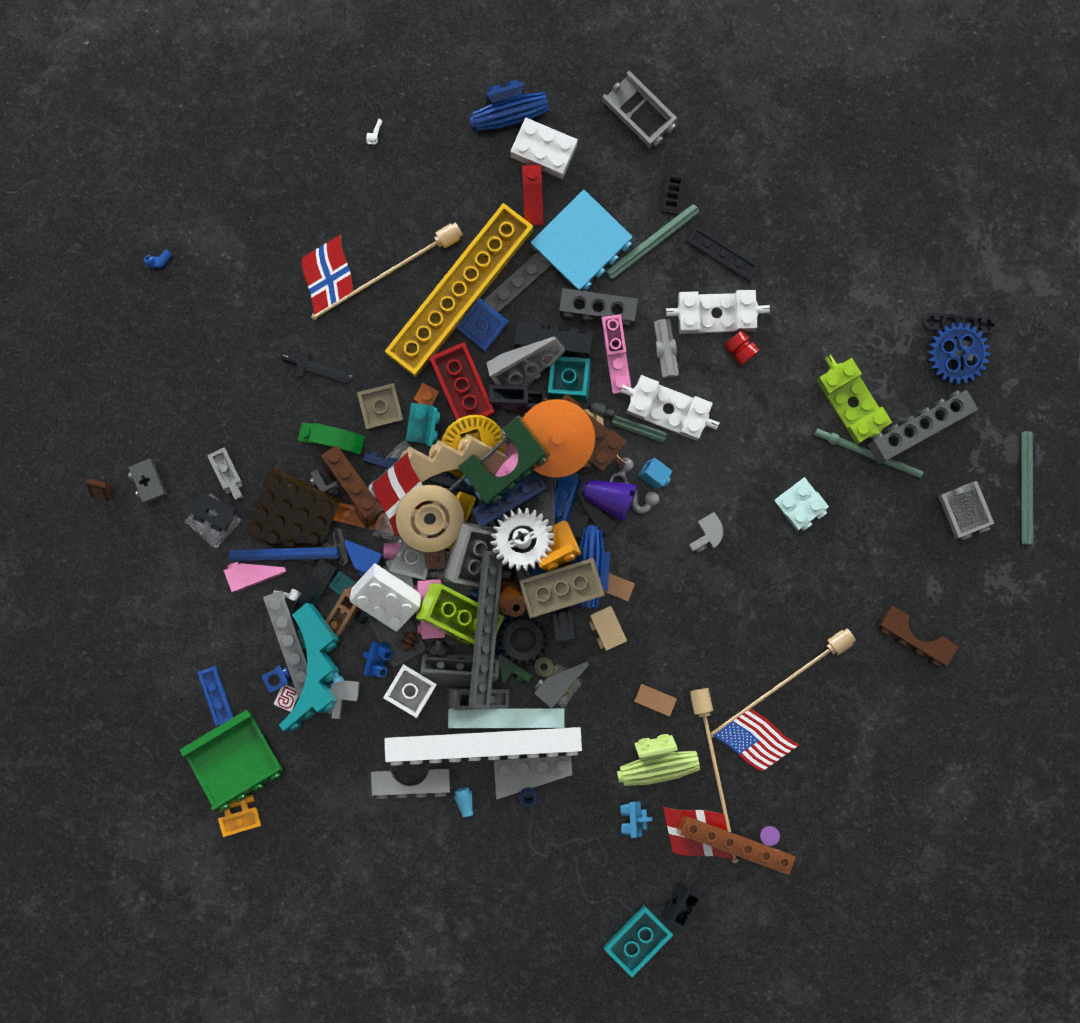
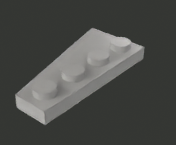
[387,501,437,580]
[494,756,572,799]

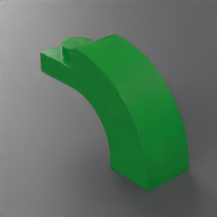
[298,422,365,455]

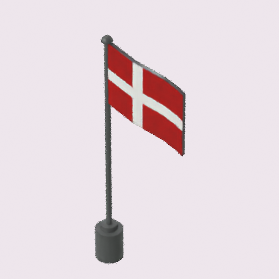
[372,416,521,542]

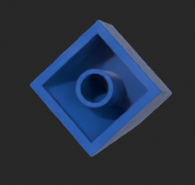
[344,540,384,576]

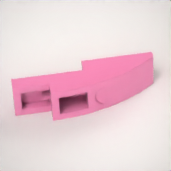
[602,314,631,394]

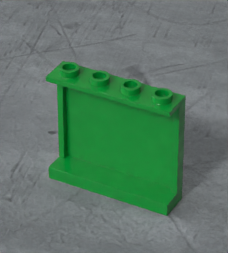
[180,710,284,813]

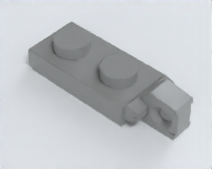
[207,447,243,501]

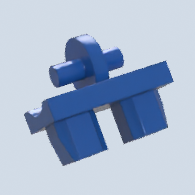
[363,642,393,677]

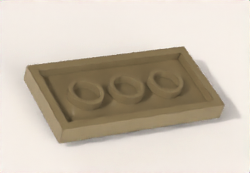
[519,558,605,619]

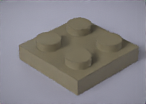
[357,383,404,430]

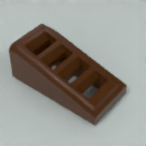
[86,478,113,501]

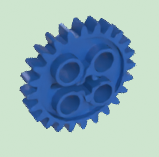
[927,322,991,384]

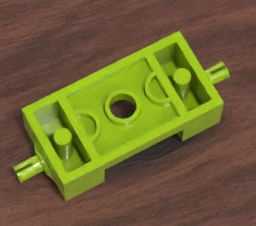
[816,355,892,444]

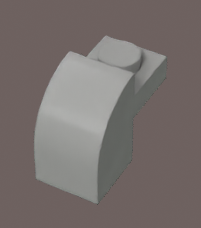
[688,512,723,553]
[329,681,360,719]

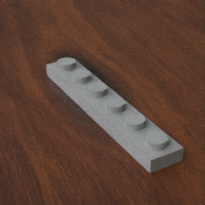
[263,591,307,698]

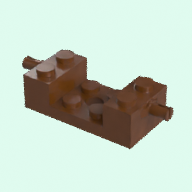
[542,394,628,474]

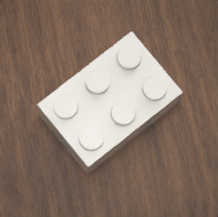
[510,117,578,179]
[350,563,421,632]

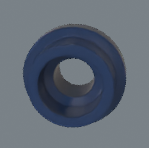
[518,787,538,807]

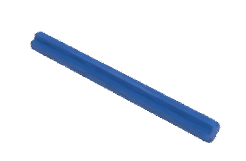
[228,547,340,561]

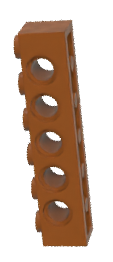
[676,815,796,875]

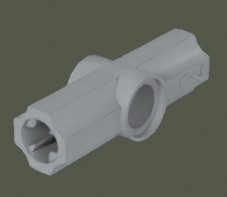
[654,319,679,378]

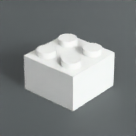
[383,664,437,718]

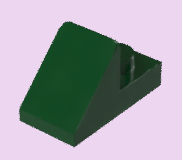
[498,654,532,685]

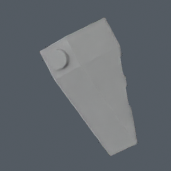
[487,336,565,388]

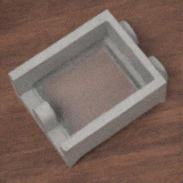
[937,481,994,540]

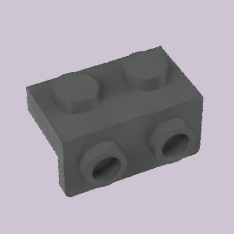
[310,469,341,496]

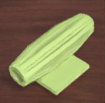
[617,734,700,786]

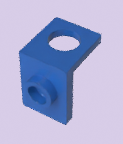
[262,665,291,693]

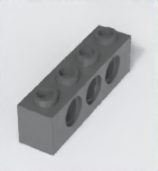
[559,288,638,326]

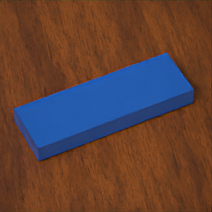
[197,666,234,727]

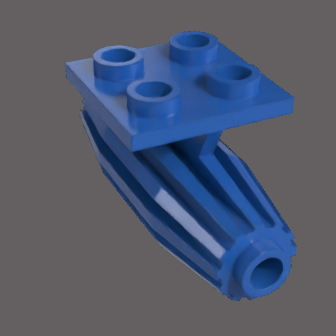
[469,79,549,131]
[571,525,610,608]

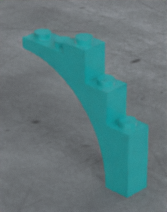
[279,603,340,732]

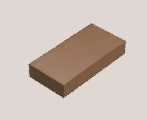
[604,573,635,602]
[634,684,677,717]

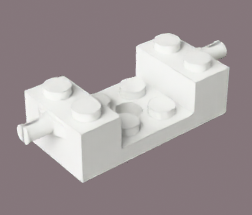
[666,290,770,334]
[620,375,719,441]

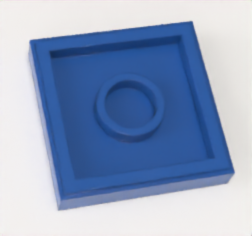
[456,298,509,352]

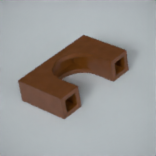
[321,445,382,529]

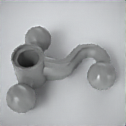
[609,457,660,514]

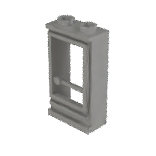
[602,71,677,149]

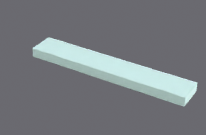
[448,708,564,728]

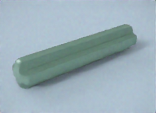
[612,416,667,442]

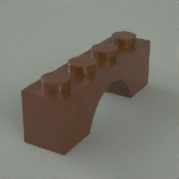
[878,606,959,668]

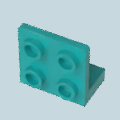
[406,402,440,447]

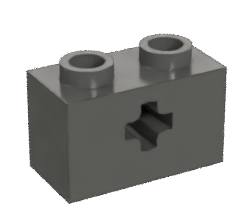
[128,458,167,504]

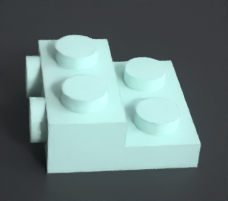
[774,477,829,531]

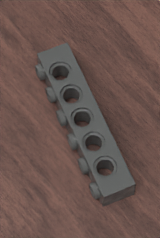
[868,390,979,465]

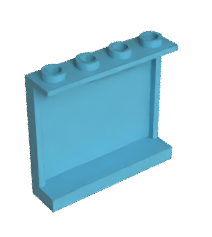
[530,190,633,291]

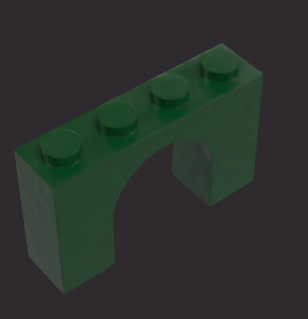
[458,417,550,504]

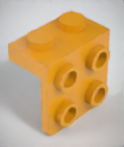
[538,521,581,571]

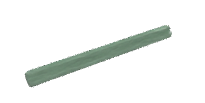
[606,204,699,280]
[1021,431,1033,545]

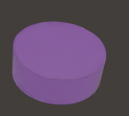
[760,826,780,846]

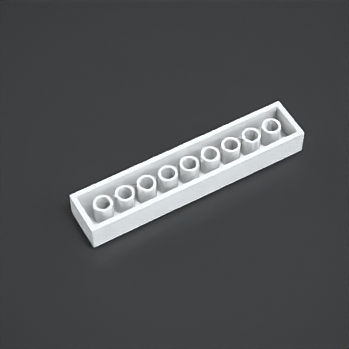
[384,727,582,766]

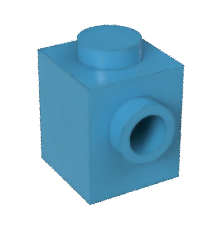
[638,458,673,490]

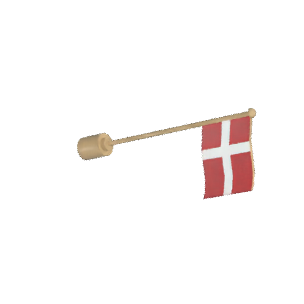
[663,688,739,863]

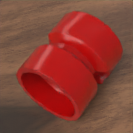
[724,330,760,366]

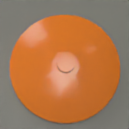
[522,399,595,477]

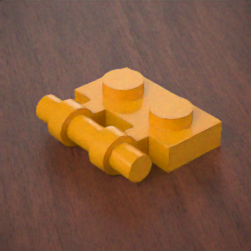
[218,794,262,837]

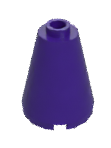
[581,480,637,522]

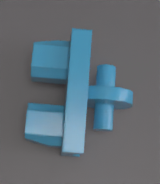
[620,801,653,838]

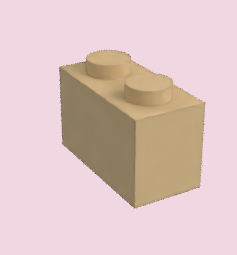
[588,606,627,651]

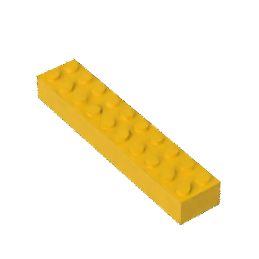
[385,203,533,378]

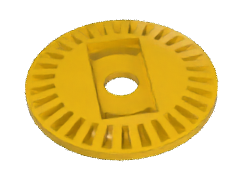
[441,415,505,478]

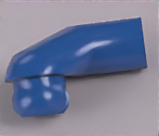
[144,249,173,268]

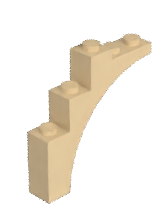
[400,434,508,483]

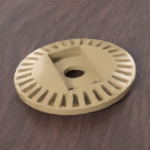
[396,485,464,552]

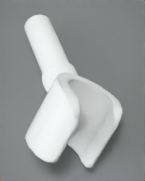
[366,119,383,144]
[273,588,301,601]

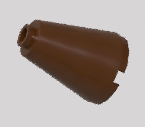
[498,578,526,617]

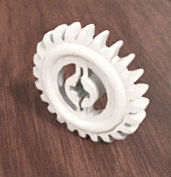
[491,508,555,571]

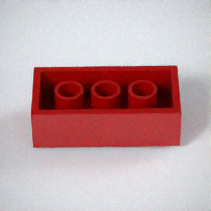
[429,342,495,420]

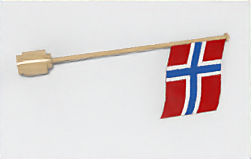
[302,222,463,320]

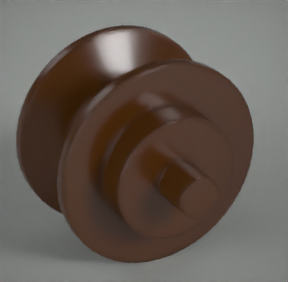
[398,630,420,652]

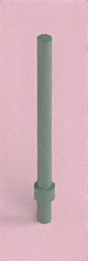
[814,428,923,479]

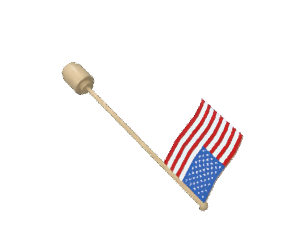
[710,628,856,771]

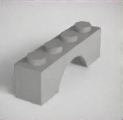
[371,768,451,799]

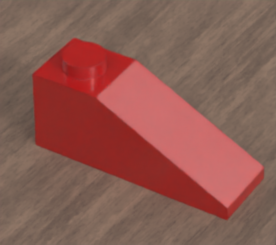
[522,165,544,226]

